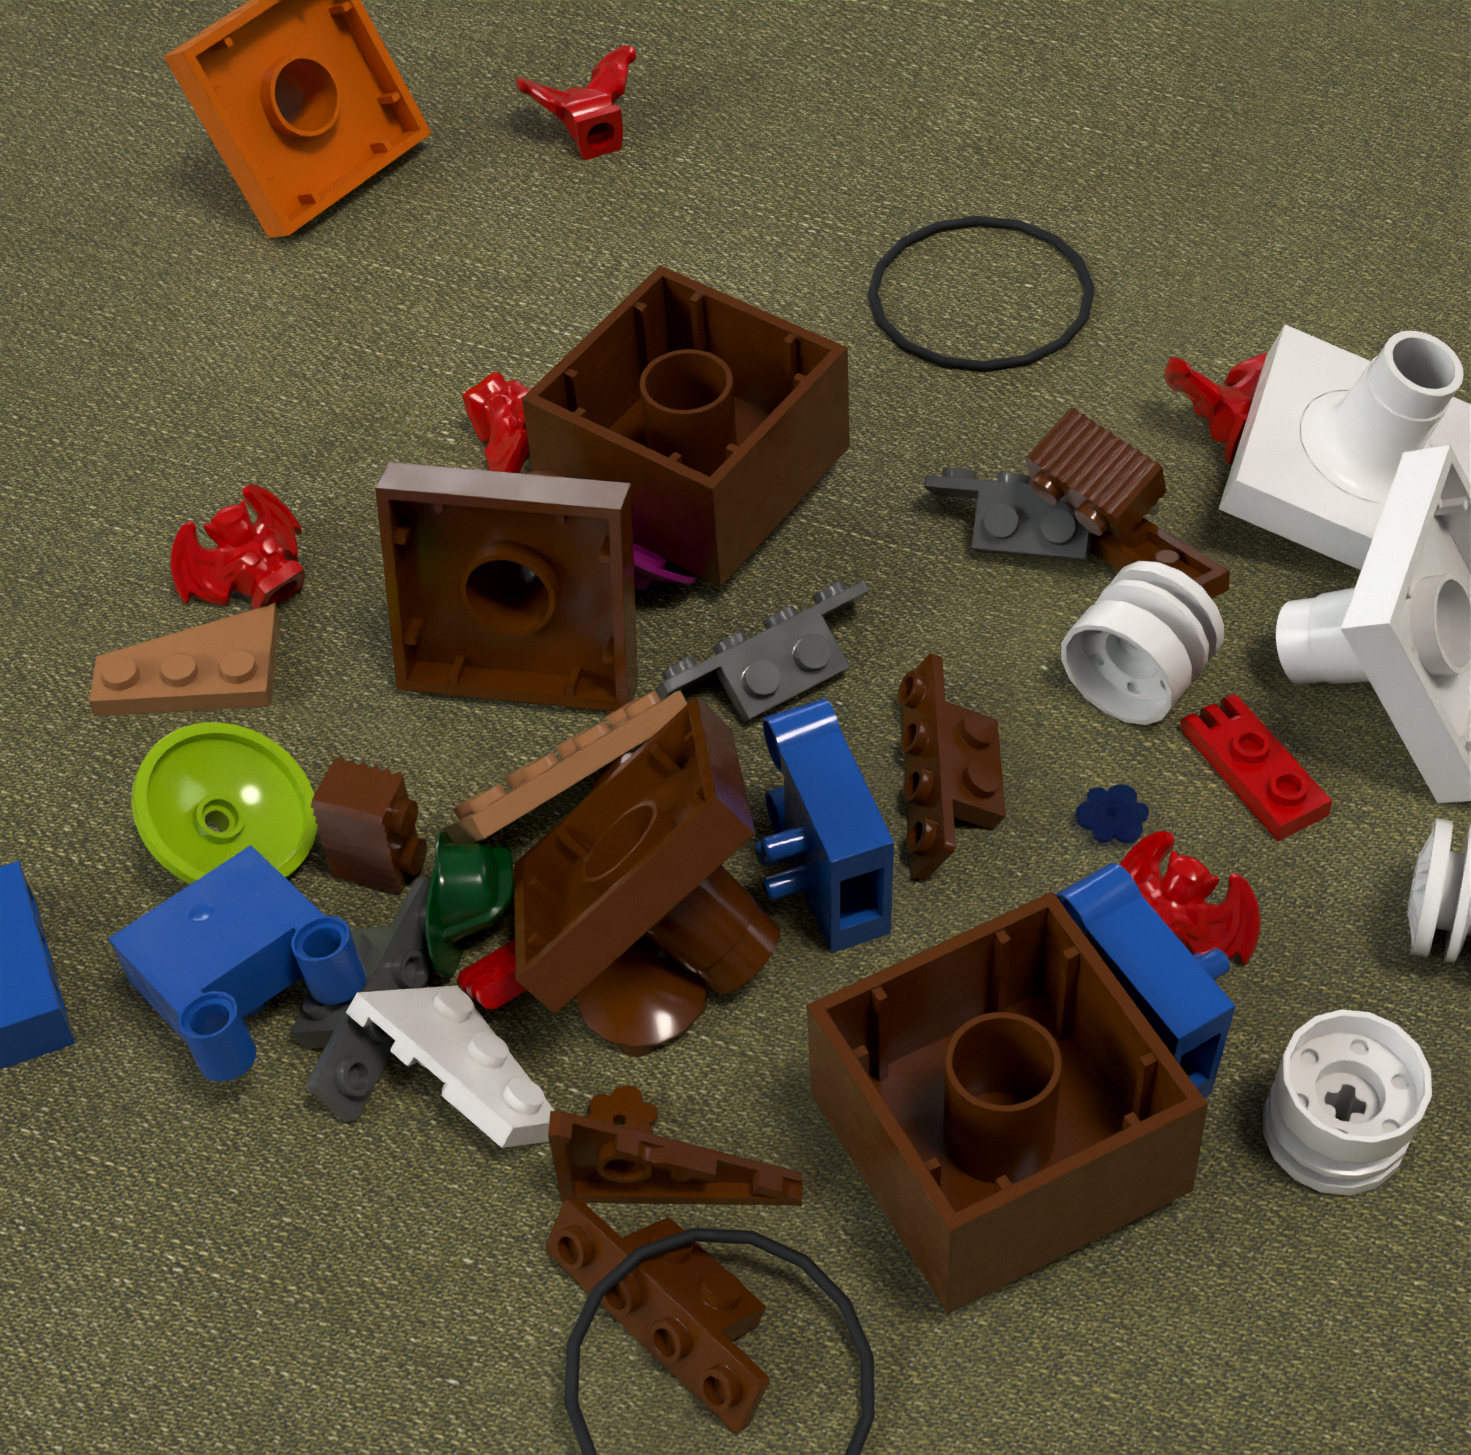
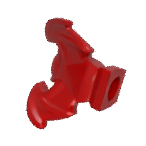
[515,45,636,160]
[1164,352,1268,465]
[462,372,532,473]
[170,484,305,609]
[1119,831,1261,965]

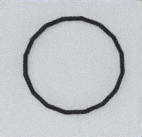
[868,215,1095,371]
[564,1228,875,1455]

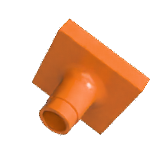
[163,0,432,238]

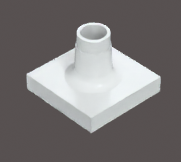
[1219,325,1471,570]
[1276,445,1471,803]

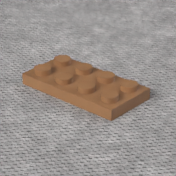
[442,690,688,843]

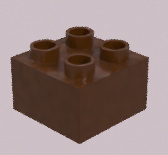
[522,265,850,587]
[807,891,1208,1314]

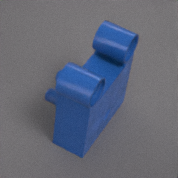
[755,698,894,953]
[108,845,366,1082]
[1055,863,1235,1098]

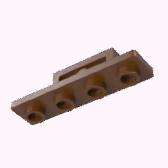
[898,653,1006,881]
[546,1196,769,1433]

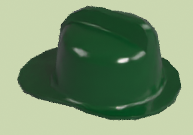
[426,831,514,976]

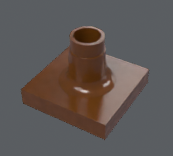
[375,462,638,711]
[514,696,780,1014]

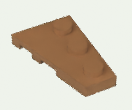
[89,603,280,716]

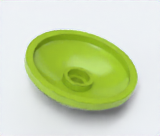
[131,722,318,885]

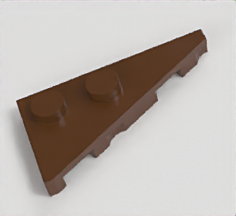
[548,1111,803,1206]

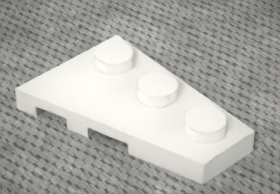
[346,985,555,1148]

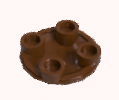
[577,937,707,1057]

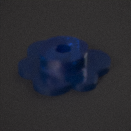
[1075,784,1149,843]

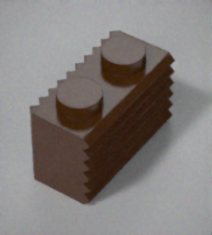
[1025,408,1166,541]
[311,757,427,893]

